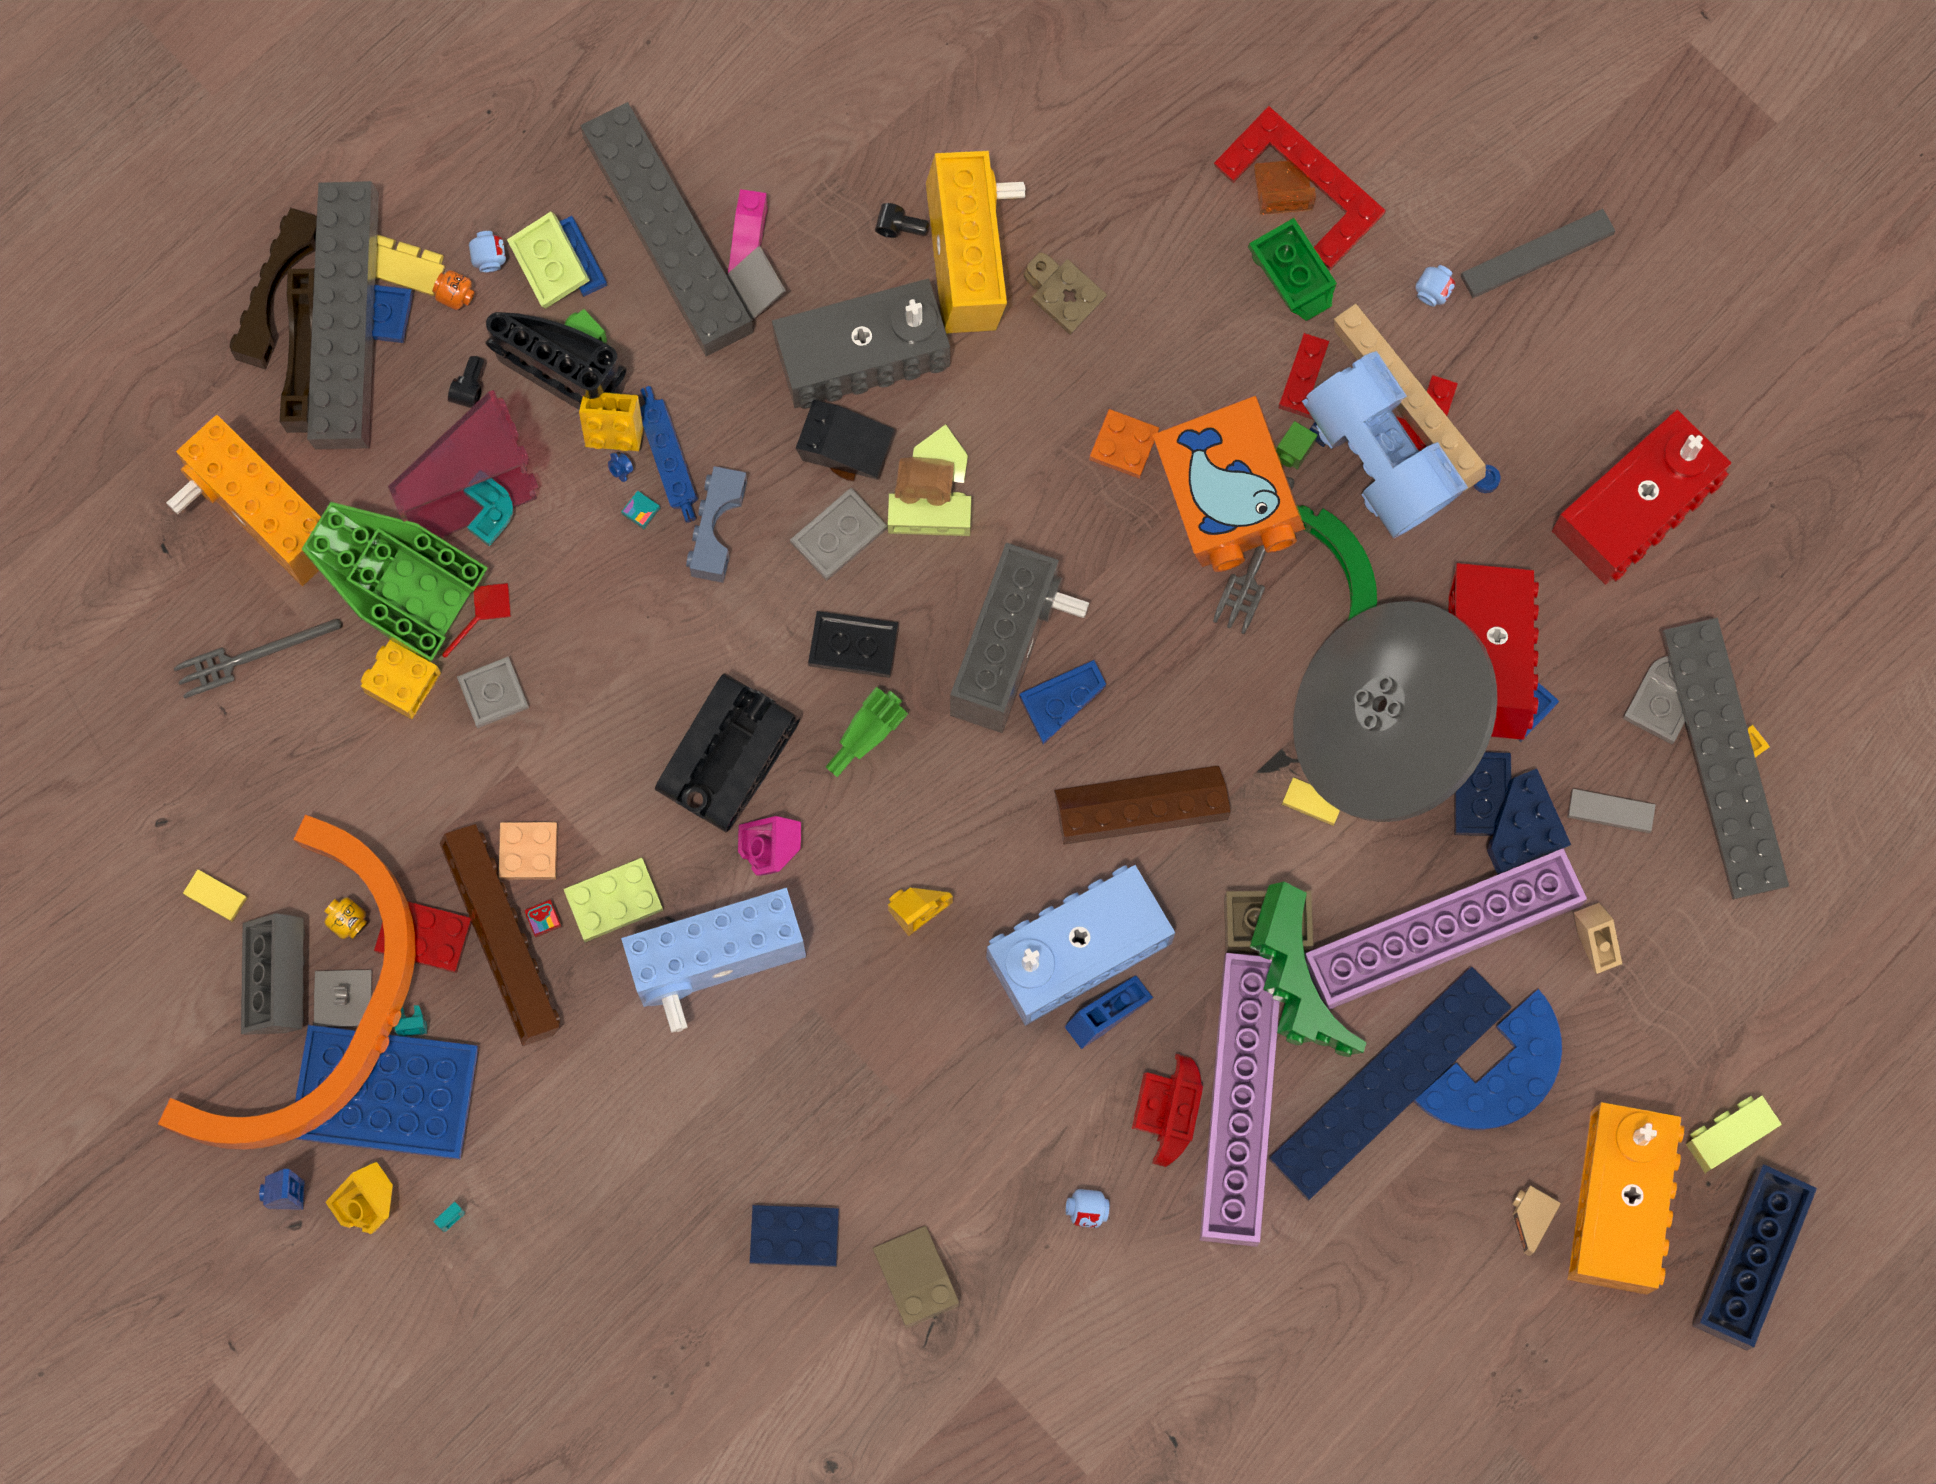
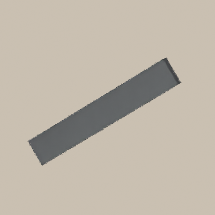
[1461,209,1615,298]

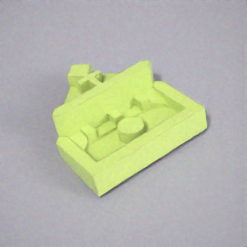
[913,424,968,483]

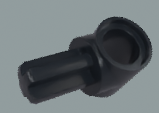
[875,203,929,238]
[448,356,485,409]

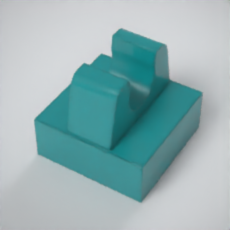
[395,1005,427,1037]

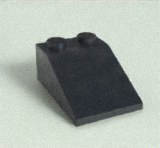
[796,399,895,480]

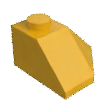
[888,888,953,936]
[325,1162,393,1234]

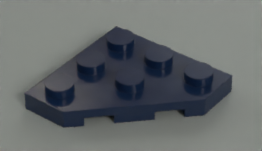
[1487,769,1571,875]

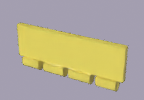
[376,234,445,296]

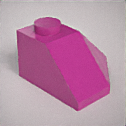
[738,816,801,876]

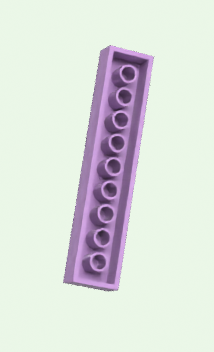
[1304,848,1587,1010]
[1200,953,1279,1247]

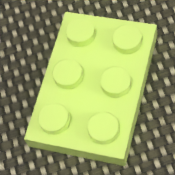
[507,212,590,309]
[564,858,663,942]

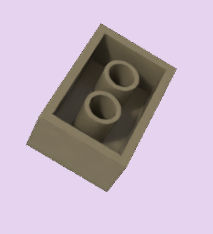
[1224,890,1313,954]

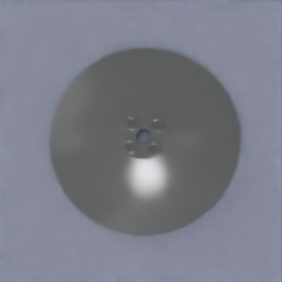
[1293,601,1497,822]

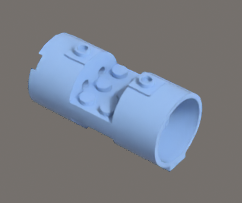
[1302,351,1468,538]

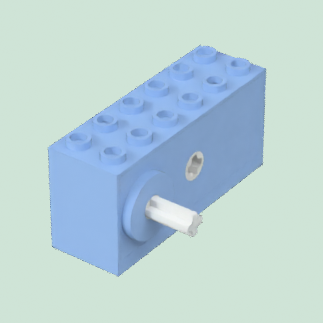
[986,865,1175,1026]
[621,888,806,1033]

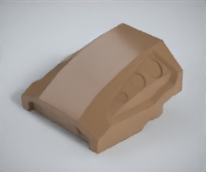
[895,457,954,506]

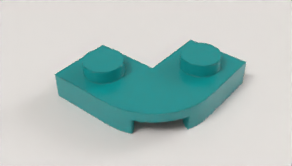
[463,470,513,547]

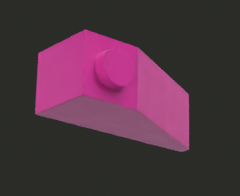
[728,189,768,273]

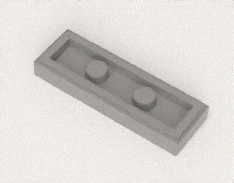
[1567,789,1655,833]

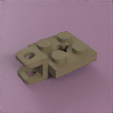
[1024,253,1107,335]

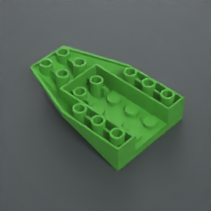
[301,502,487,662]

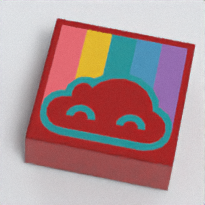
[524,900,562,938]

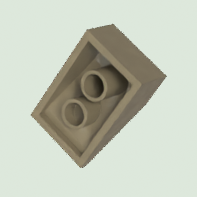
[873,1226,959,1329]

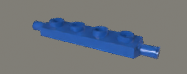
[640,386,698,523]

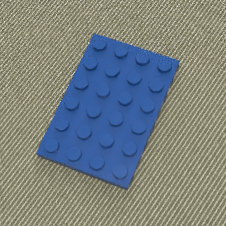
[295,1025,478,1160]

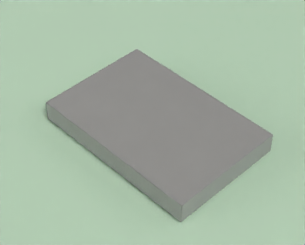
[790,488,888,581]

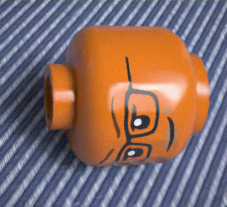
[432,270,475,310]

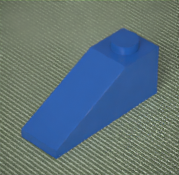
[1065,976,1153,1049]
[259,1169,305,1210]

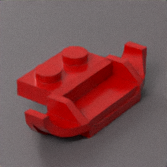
[1132,1054,1204,1167]

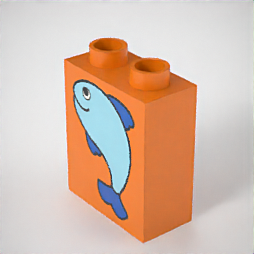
[1153,396,1305,572]

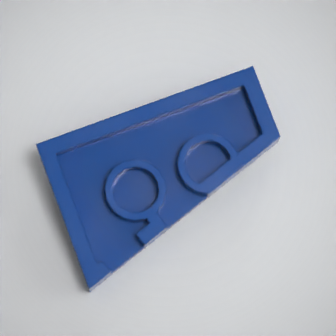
[1019,660,1106,745]

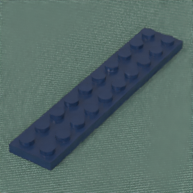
[1268,967,1512,1201]

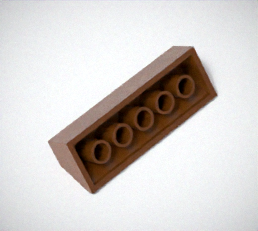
[1054,765,1231,845]

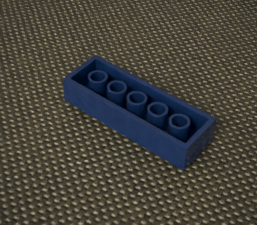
[1693,1164,1817,1351]

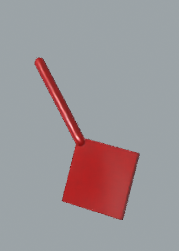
[442,583,511,658]

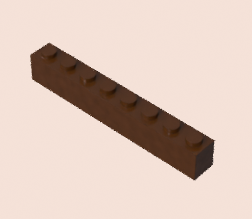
[439,824,560,1046]

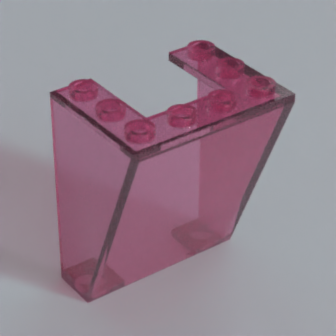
[388,390,539,538]

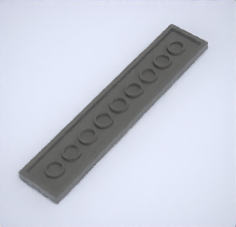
[1662,618,1789,900]

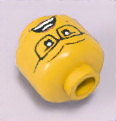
[324,897,367,939]

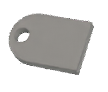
[1623,656,1685,744]

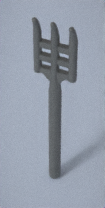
[1213,477,1295,634]
[174,619,342,699]

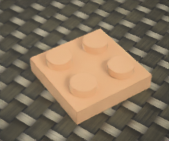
[499,822,557,880]

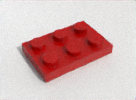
[374,901,472,974]

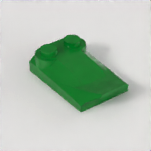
[1248,218,1337,321]

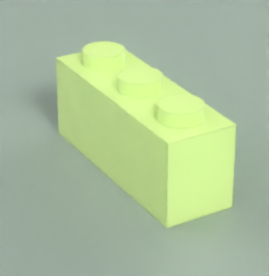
[888,492,971,536]
[1686,1096,1782,1173]

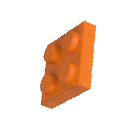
[1089,409,1159,479]

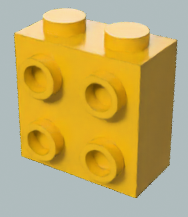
[579,393,644,451]
[361,640,441,719]

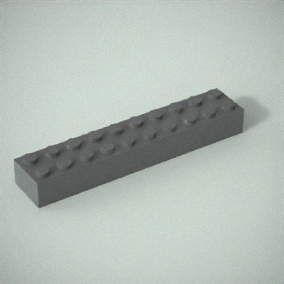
[580,102,753,356]
[307,181,379,450]

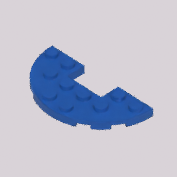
[1413,989,1562,1130]

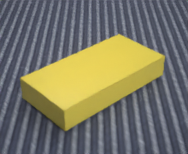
[1282,777,1340,826]
[183,870,247,922]

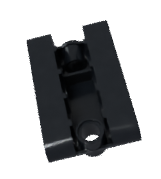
[485,312,627,410]
[655,673,800,833]

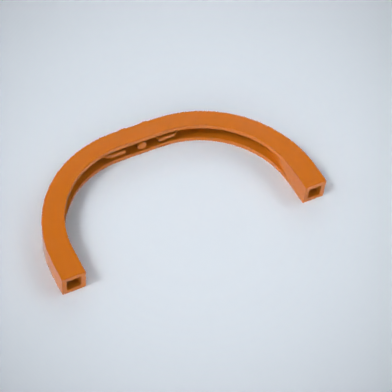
[158,814,415,1150]

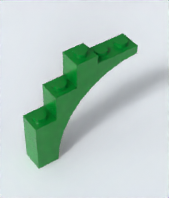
[1250,881,1367,1057]

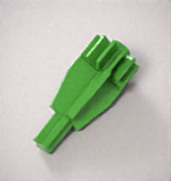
[826,687,908,777]

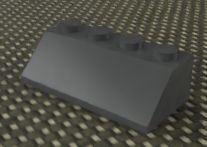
[241,913,305,1035]

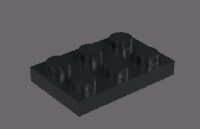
[808,611,899,678]

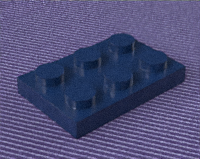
[1454,752,1511,836]
[750,1205,839,1267]

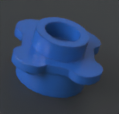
[608,452,633,482]

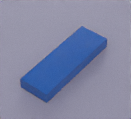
[559,216,607,297]

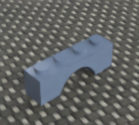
[686,466,747,583]

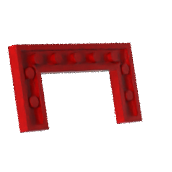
[1214,106,1386,270]
[1278,333,1458,452]

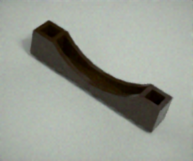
[230,207,317,370]
[279,268,315,433]

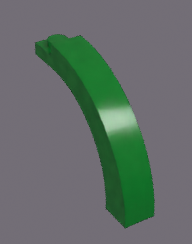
[1297,505,1377,621]

